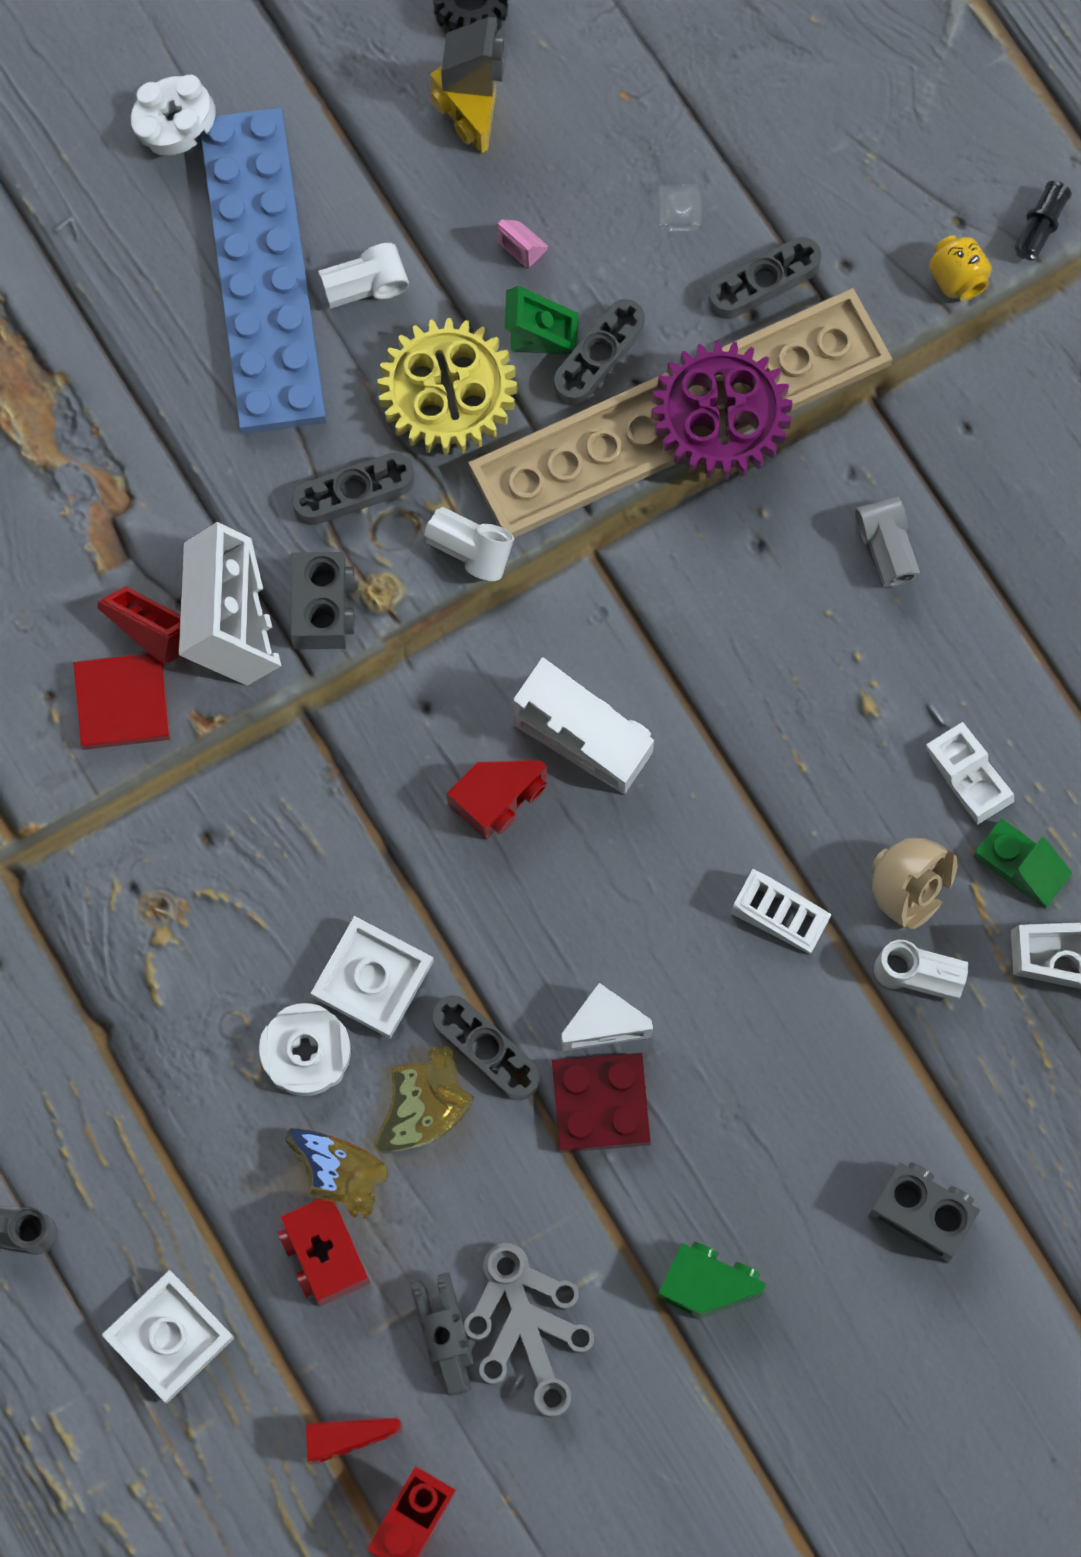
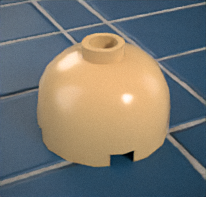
[872,838,958,929]

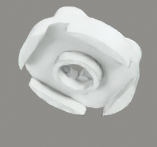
[131,75,216,155]
[259,1003,351,1096]

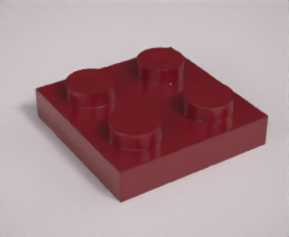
[552,1053,651,1153]

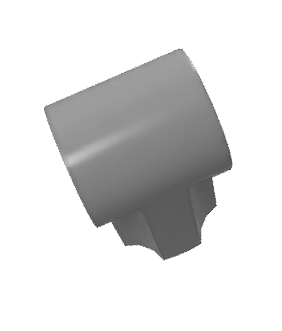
[855,496,920,588]

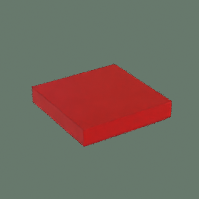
[73,653,171,750]

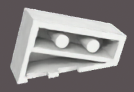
[179,522,281,686]

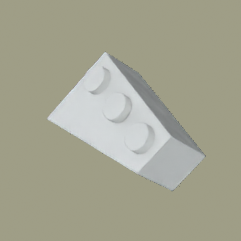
[513,657,654,795]

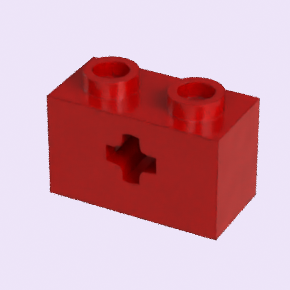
[277,1194,371,1306]

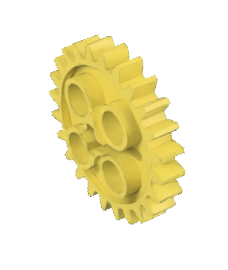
[377,318,517,455]

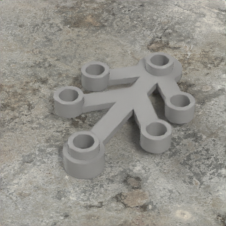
[464,1243,595,1418]

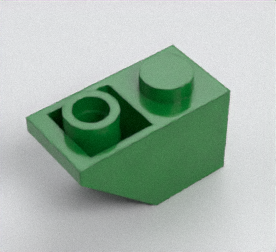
[657,1241,766,1319]

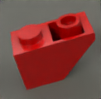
[447,760,547,840]
[366,1466,456,1557]

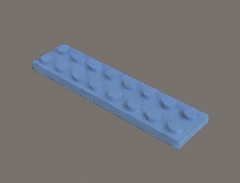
[201,107,326,434]

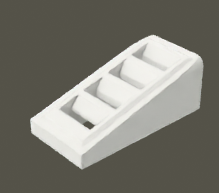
[731,869,832,955]

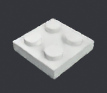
[310,916,434,1039]
[102,1270,234,1404]

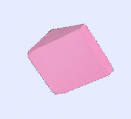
[498,219,548,268]

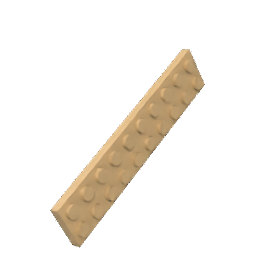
[469,288,892,538]

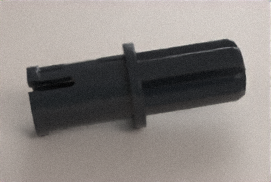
[1015,180,1072,261]

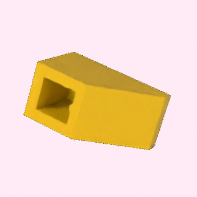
[429,66,496,154]

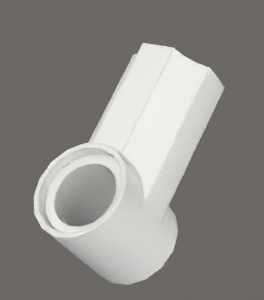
[318,243,409,309]
[424,507,514,581]
[874,940,968,1002]

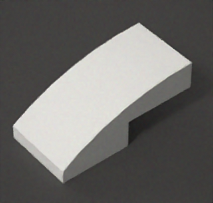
[926,722,1014,825]

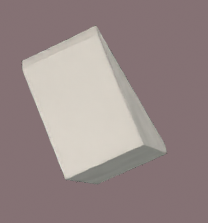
[561,983,653,1051]

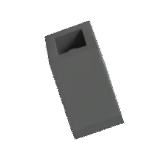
[441,17,505,97]

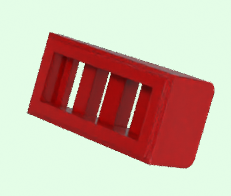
[97,586,181,665]
[306,1417,402,1465]

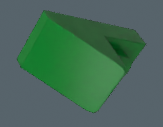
[504,286,578,354]
[973,818,1072,909]

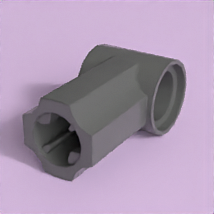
[0,1206,57,1255]

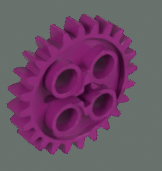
[651,341,793,479]

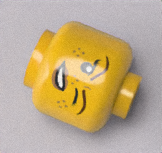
[928,235,992,301]

